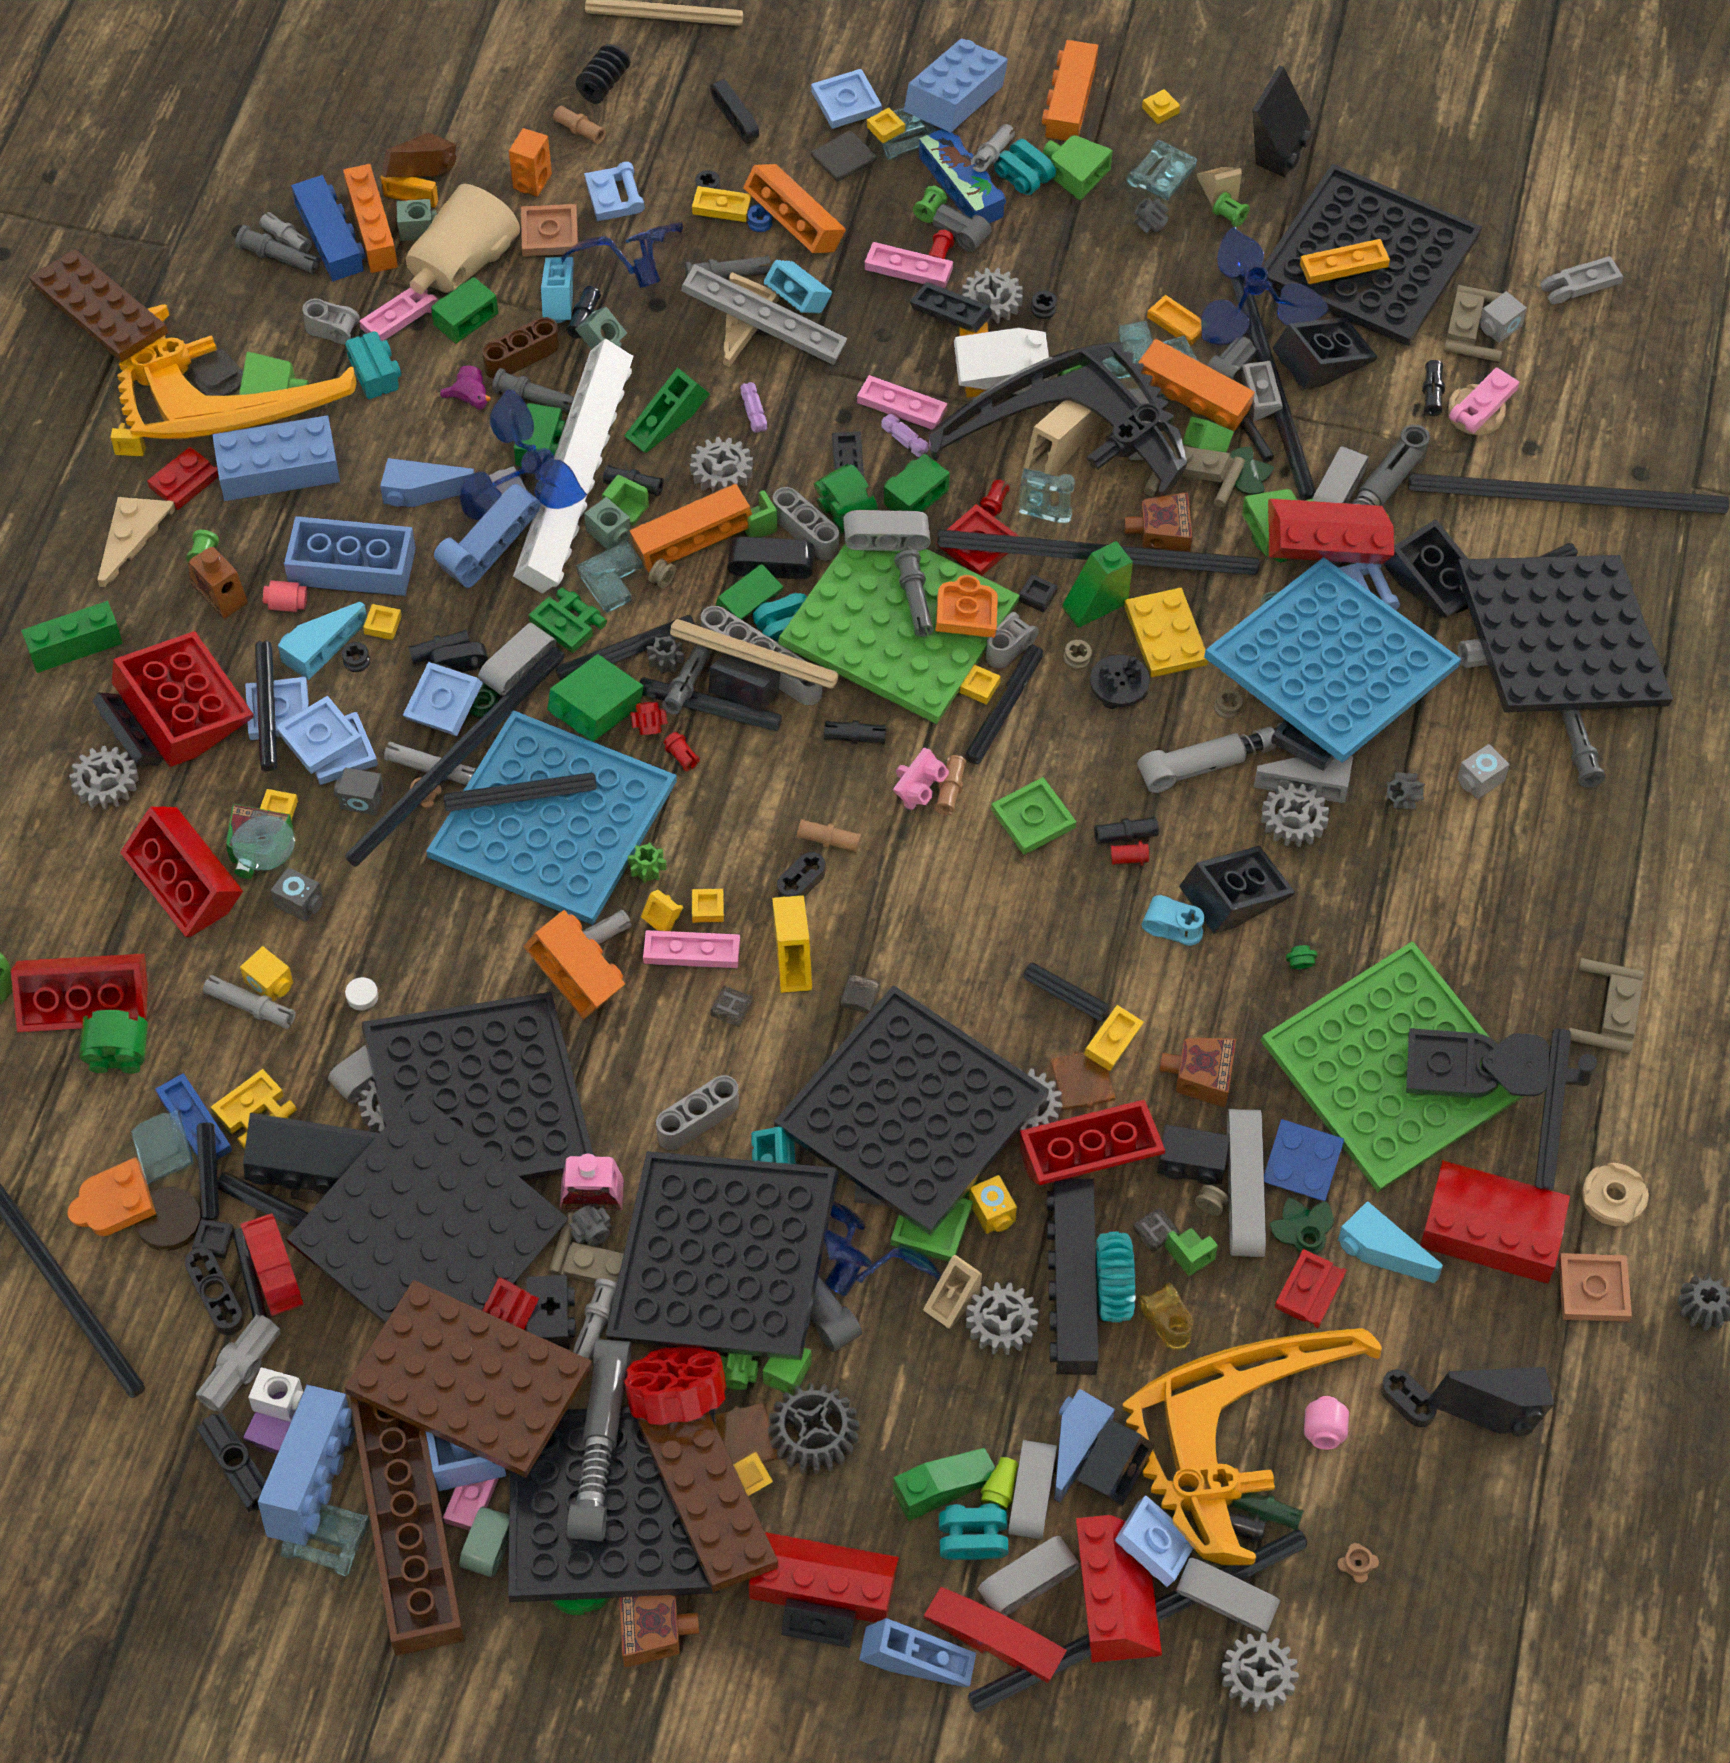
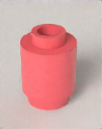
[263,580,307,612]

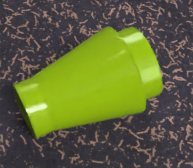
[980,1457,1019,1511]

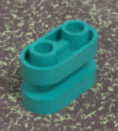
[994,139,1056,195]
[752,593,807,643]
[938,1504,1009,1560]

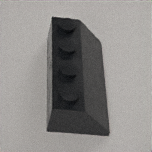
[243,1113,380,1195]

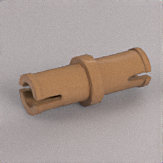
[553,105,606,144]
[935,755,967,815]
[797,819,862,853]

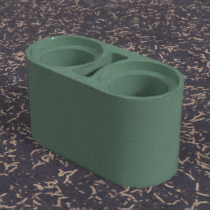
[459,1506,509,1578]

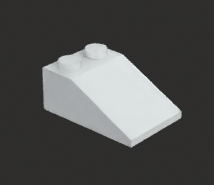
[954,328,1051,395]

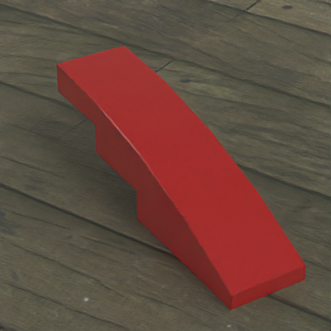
[923,1587,1067,1683]

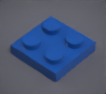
[1264,1119,1344,1201]

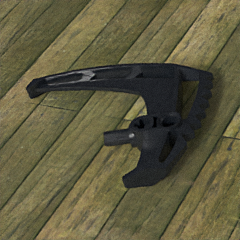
[929,342,1187,497]

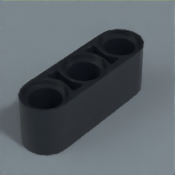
[727,537,815,579]

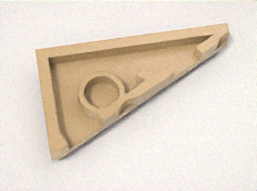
[723,272,779,367]
[98,497,175,587]

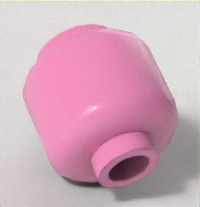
[1304,1396,1349,1450]

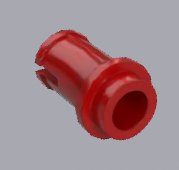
[929,230,954,259]
[980,480,1010,517]
[663,732,700,771]
[1111,841,1149,866]

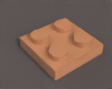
[521,204,579,256]
[1558,1253,1632,1322]

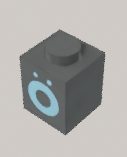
[334,767,384,816]
[270,867,323,922]

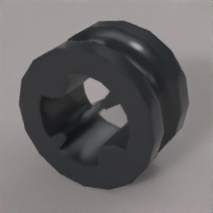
[695,170,720,190]
[1031,290,1057,319]
[342,642,370,672]

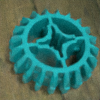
[1096,1231,1135,1323]

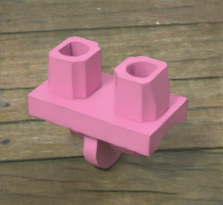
[893,748,949,810]

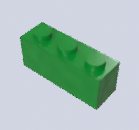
[21,601,123,673]

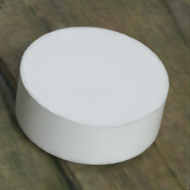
[345,977,378,1010]

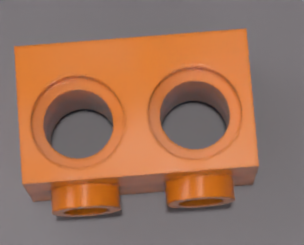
[509,128,552,197]

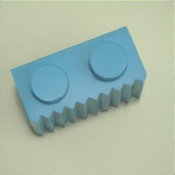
[764,260,832,314]

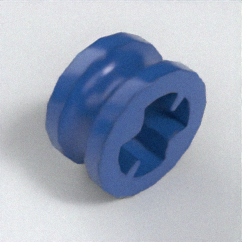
[747,204,773,232]

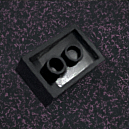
[1272,317,1378,389]
[1383,519,1468,618]
[1179,846,1295,934]
[1428,1367,1554,1437]

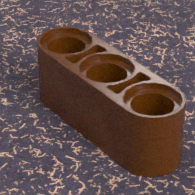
[482,317,559,379]

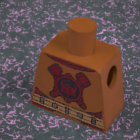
[1124,493,1192,552]
[188,547,248,619]
[1159,1038,1236,1107]
[619,1595,699,1667]

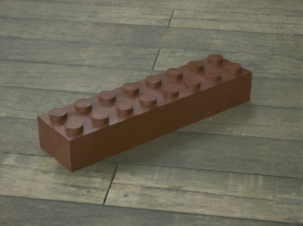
[350,1396,465,1656]

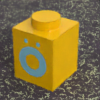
[240,946,293,1002]
[969,1175,1017,1234]

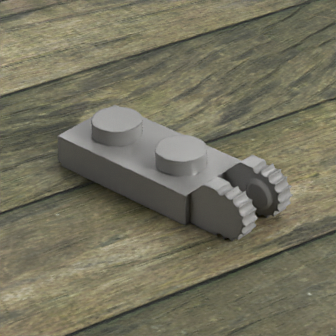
[1540,256,1623,305]

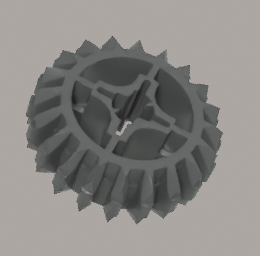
[767,1382,859,1475]

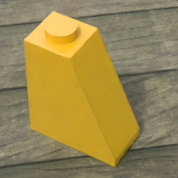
[772,895,812,993]

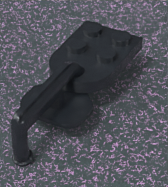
[1406,1028,1597,1098]

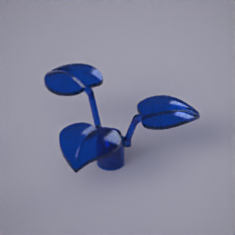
[561,222,683,288]
[1201,227,1328,345]
[460,389,587,521]
[824,1201,941,1296]

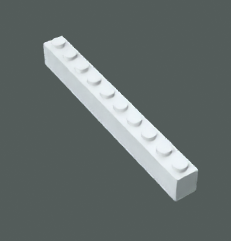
[513,339,633,594]

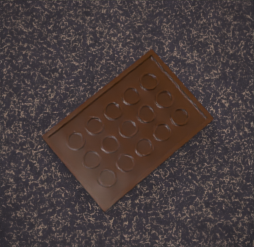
[344,1280,592,1478]

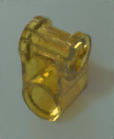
[1138,1282,1193,1350]

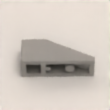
[1254,756,1353,803]

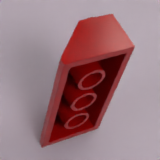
[1268,498,1394,564]
[120,806,243,937]
[11,953,148,1032]
[1020,1099,1165,1185]
[1076,1515,1162,1663]
[749,1532,899,1623]

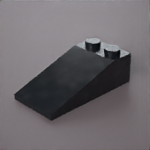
[1252,65,1313,177]

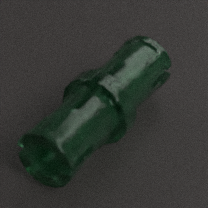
[1232,1492,1304,1530]

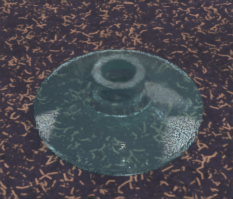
[232,815,295,870]

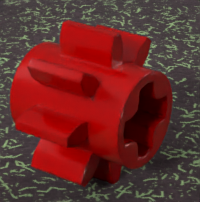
[630,701,668,735]

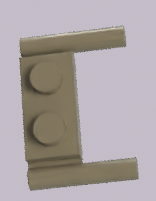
[1444,285,1514,362]
[1144,446,1245,507]
[1569,958,1644,1053]
[548,1212,624,1284]

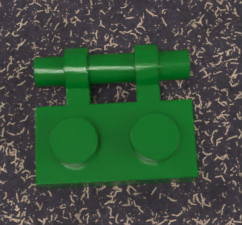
[529,587,607,654]

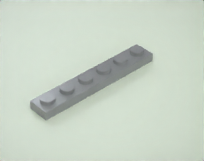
[681,264,847,365]

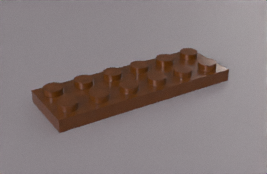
[29,249,169,362]
[637,1411,778,1592]

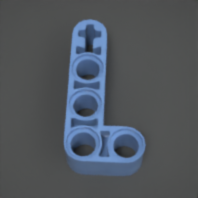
[434,484,541,588]

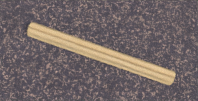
[585,0,743,26]
[670,619,838,689]

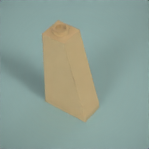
[1023,400,1103,485]

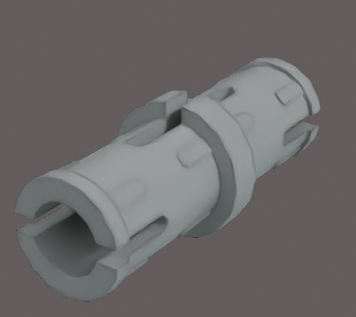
[259,212,312,253]

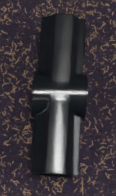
[197,1413,266,1512]

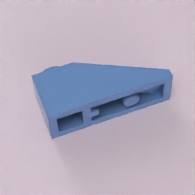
[380,458,476,507]
[1054,1389,1115,1503]
[859,1618,976,1688]

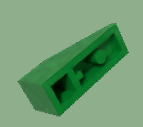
[624,367,710,453]
[893,1448,995,1522]

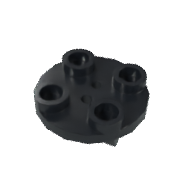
[1090,654,1150,709]

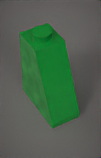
[1062,541,1133,628]

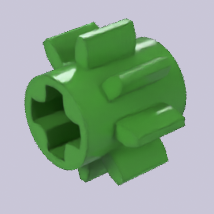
[628,843,667,883]
[720,1353,758,1390]

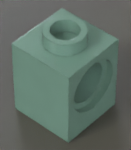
[397,199,437,241]
[575,307,627,350]
[584,497,631,551]

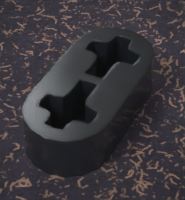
[430,642,488,672]
[777,852,826,897]
[1381,1369,1437,1427]

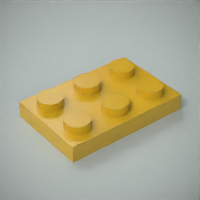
[1124,587,1208,678]

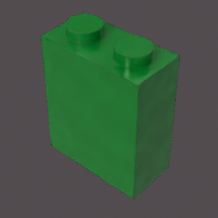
[547,654,644,742]

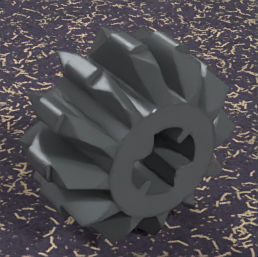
[1677,1273,1730,1332]

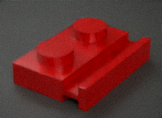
[147,447,219,510]
[1275,1249,1347,1329]
[482,1277,539,1330]

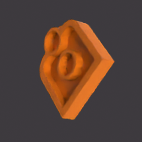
[935,575,998,638]
[67,1157,156,1236]

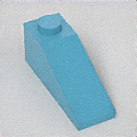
[541,257,574,323]
[278,602,367,680]
[1338,1201,1443,1283]

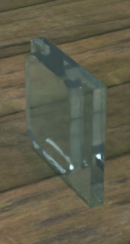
[131,1110,194,1184]

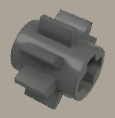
[1134,198,1169,233]
[647,636,684,674]
[1386,772,1425,809]
[570,1205,612,1246]

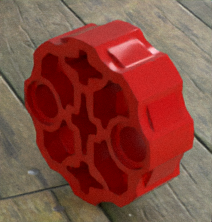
[240,1213,304,1317]
[624,1347,727,1425]

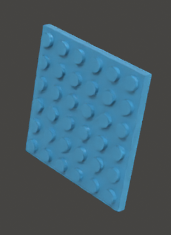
[1204,557,1461,763]
[426,710,677,925]

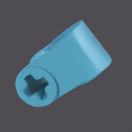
[1141,895,1204,946]

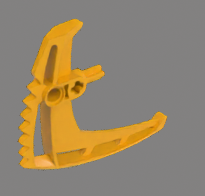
[117,304,356,439]
[1122,1328,1382,1565]

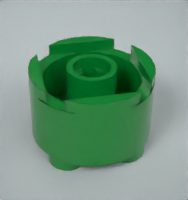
[814,463,878,534]
[79,1010,148,1074]

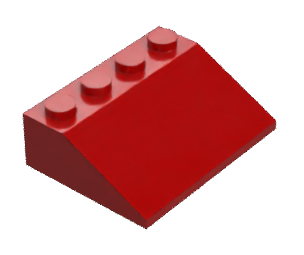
[112,631,254,767]
[1420,1160,1570,1284]

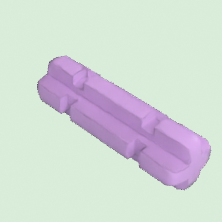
[740,382,767,433]
[881,414,929,457]

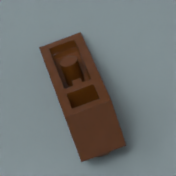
[381,133,457,178]

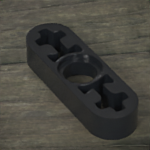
[710,79,759,143]
[185,1248,244,1335]

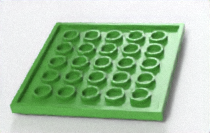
[778,543,1020,724]
[1260,941,1525,1193]

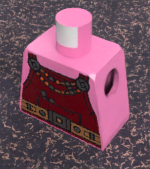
[560,1154,624,1210]

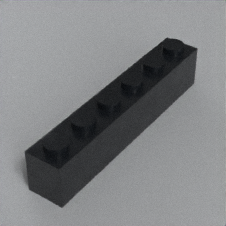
[1046,1178,1098,1375]

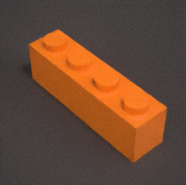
[1042,40,1098,141]
[343,164,398,273]
[743,164,846,253]
[1138,338,1255,432]
[629,484,752,573]

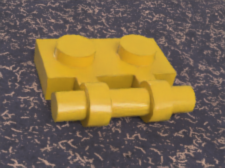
[211,1069,297,1149]

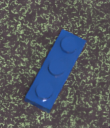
[155,1073,232,1160]

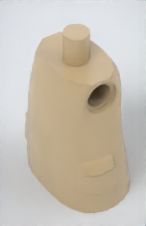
[406,184,520,294]

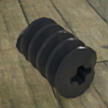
[575,44,631,104]

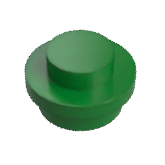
[1286,945,1318,969]

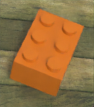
[523,910,625,1020]

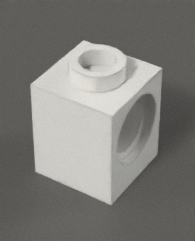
[248,1367,304,1422]

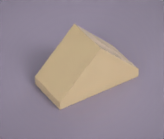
[1197,167,1242,207]
[923,1255,982,1329]

